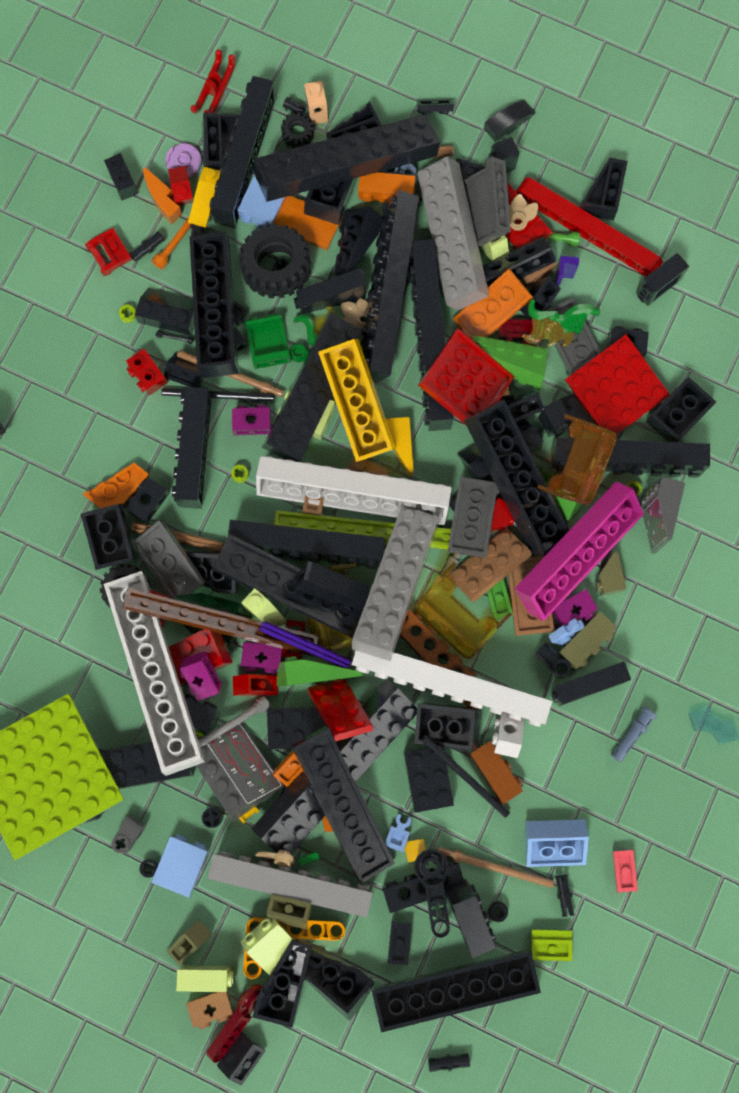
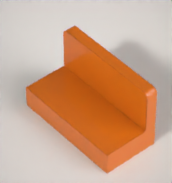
[272,750,303,787]

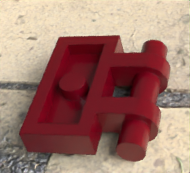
[499,319,537,346]

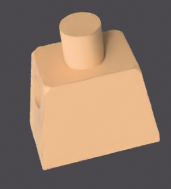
[304,81,328,125]

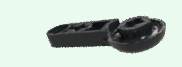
[414,849,450,938]

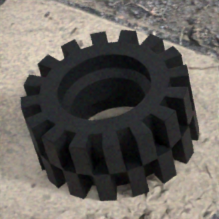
[281,112,314,148]

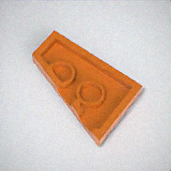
[83,463,150,508]

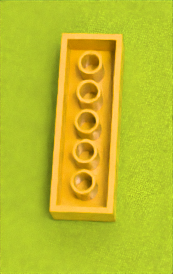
[318,339,396,462]

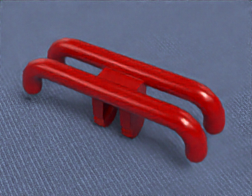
[190,49,236,114]

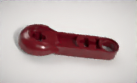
[206,984,264,1063]

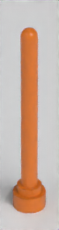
[151,217,192,270]

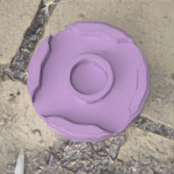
[165,143,202,178]

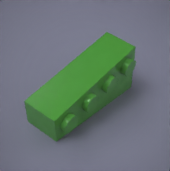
[473,335,548,391]

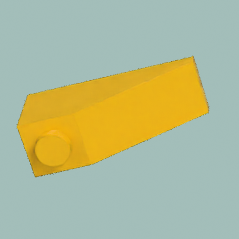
[188,167,221,227]
[387,417,413,477]

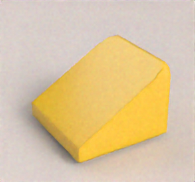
[405,838,426,862]

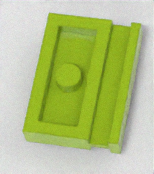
[531,929,572,961]

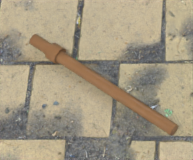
[177,350,284,398]
[438,847,554,888]

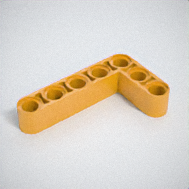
[243,917,345,979]

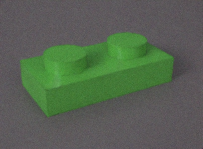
[486,579,513,620]

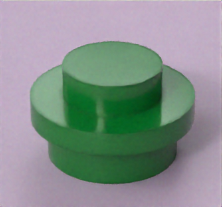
[289,344,308,363]

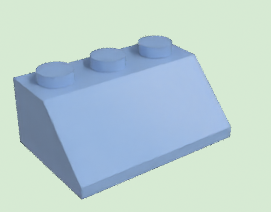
[525,819,589,867]

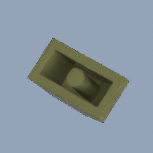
[595,552,627,596]
[266,894,312,929]
[167,920,212,966]

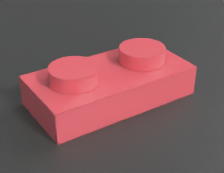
[612,850,638,892]

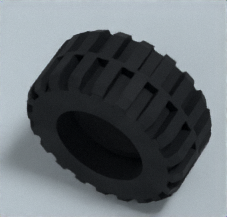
[239,224,312,299]

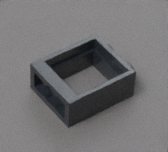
[636,253,690,306]

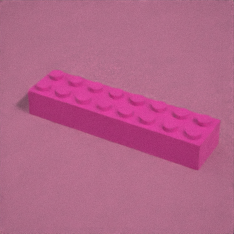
[514,482,644,621]

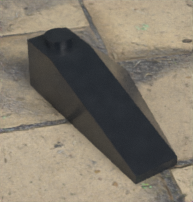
[334,207,383,276]
[305,951,374,1021]

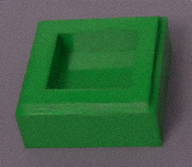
[298,851,320,866]

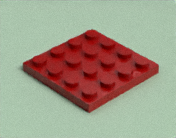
[418,328,515,425]
[565,335,670,440]

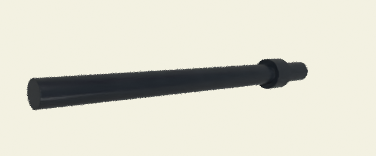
[161,388,274,403]
[421,735,510,818]

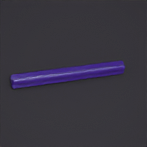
[259,621,351,669]

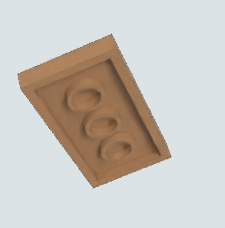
[448,528,532,603]
[508,556,554,636]

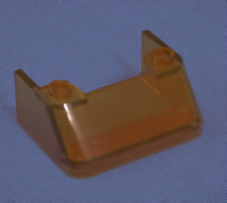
[537,414,617,505]

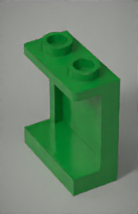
[245,314,291,370]

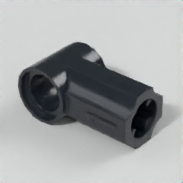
[534,642,571,679]

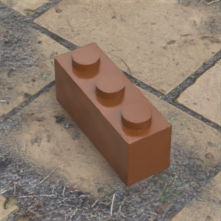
[469,741,523,804]

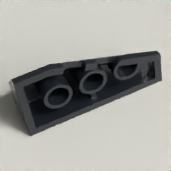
[185,551,240,594]
[252,940,312,1028]

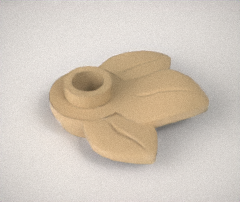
[509,194,538,231]
[341,298,368,329]
[256,850,294,867]

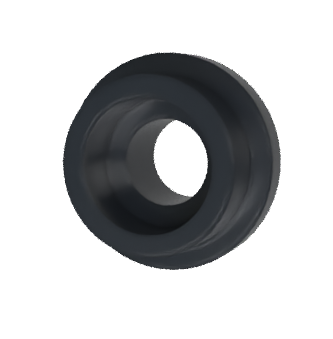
[488,901,508,922]

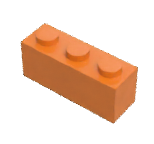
[358,172,415,203]

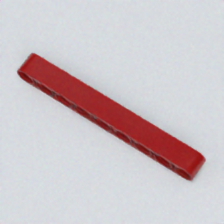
[516,177,663,277]

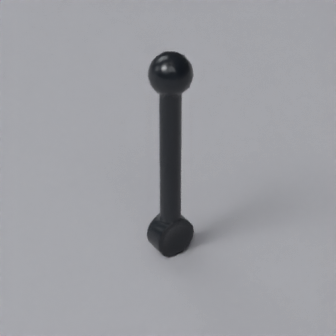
[155,330,194,344]

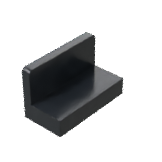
[164,353,203,388]
[217,1032,266,1086]

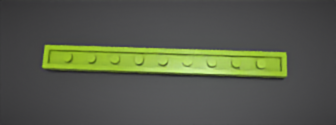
[274,510,451,549]

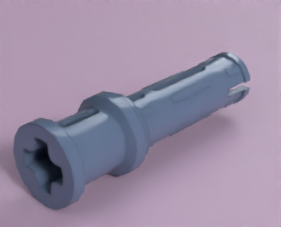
[611,707,657,763]

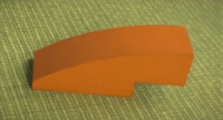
[143,167,182,224]

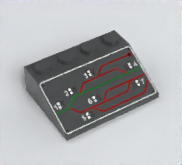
[640,476,685,554]
[196,723,284,821]

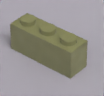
[558,611,617,670]

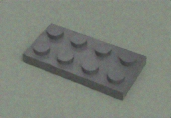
[542,298,601,376]
[448,477,497,558]
[132,520,206,601]

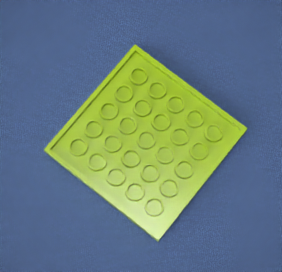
[0,694,125,861]

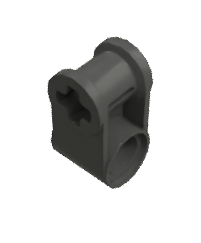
[111,814,146,854]

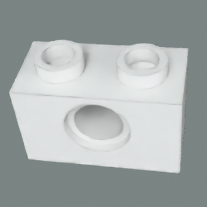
[492,711,525,758]

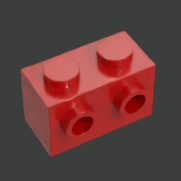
[126,349,168,396]

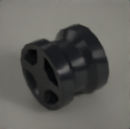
[202,808,223,828]

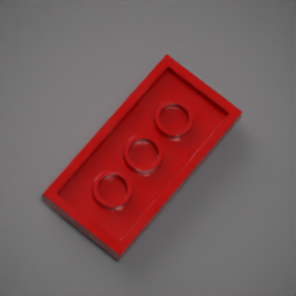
[504,182,552,249]
[308,678,373,742]

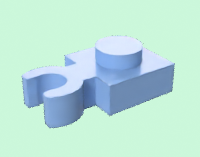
[549,618,585,645]
[385,814,412,853]

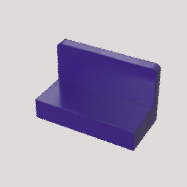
[554,256,579,286]

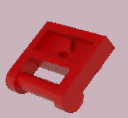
[85,228,132,276]

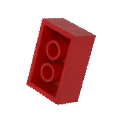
[168,629,233,687]

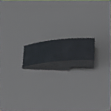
[484,100,536,142]

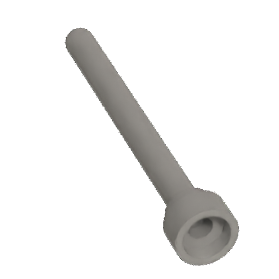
[198,696,271,748]

